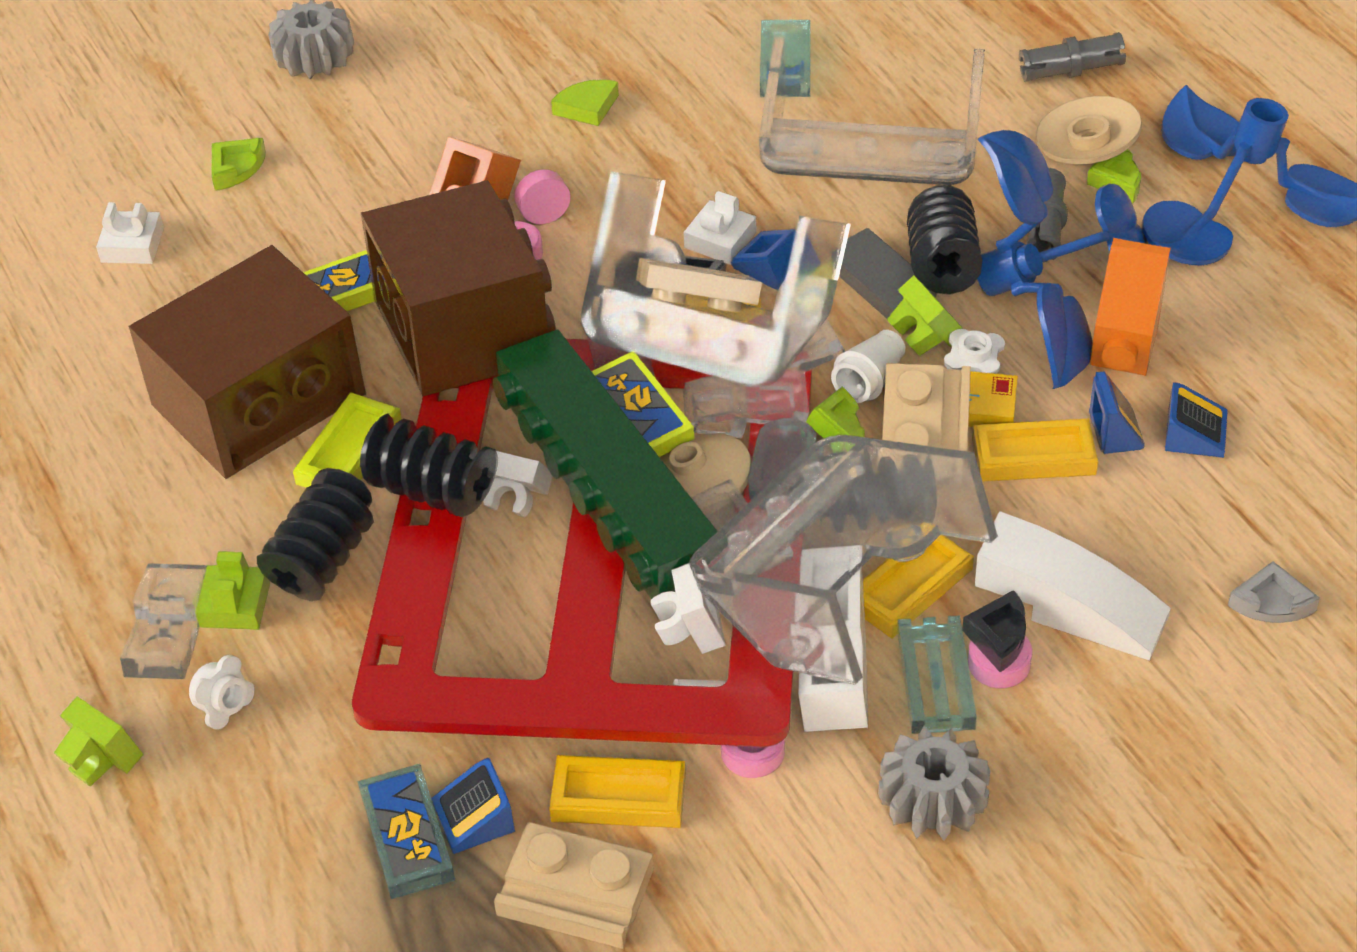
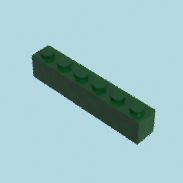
[493,329,726,599]

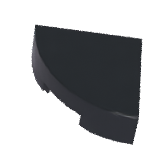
[962,590,1026,672]

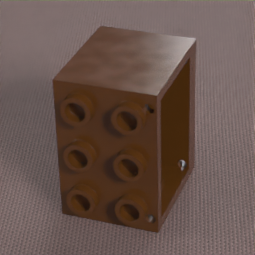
[361,180,556,396]
[128,245,366,479]

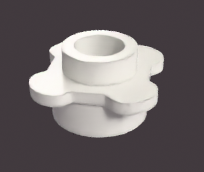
[944,329,1005,374]
[189,655,254,730]

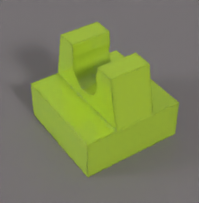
[887,275,963,356]
[195,551,270,630]
[54,696,144,787]

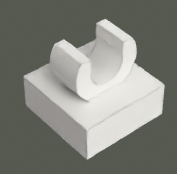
[684,191,757,265]
[96,202,164,264]
[483,451,553,517]
[651,561,726,654]

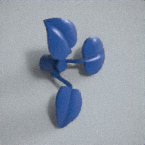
[1142,85,1357,265]
[977,130,1147,389]

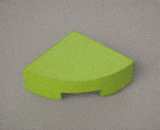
[551,80,619,126]
[212,138,266,191]
[1087,149,1141,204]
[805,386,865,460]

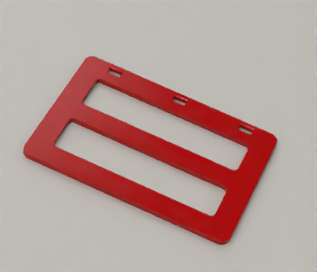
[352,339,812,747]

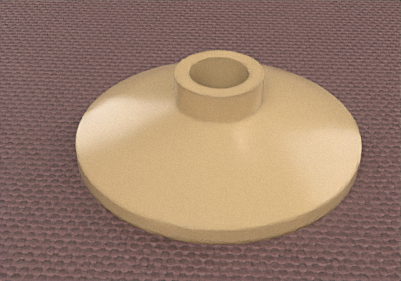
[1036,96,1142,164]
[659,433,753,517]

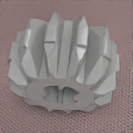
[268,0,354,79]
[878,725,990,841]

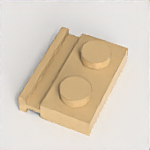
[636,258,762,312]
[881,363,971,481]
[494,822,654,949]

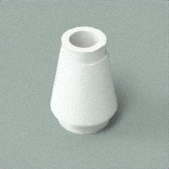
[831,330,905,403]

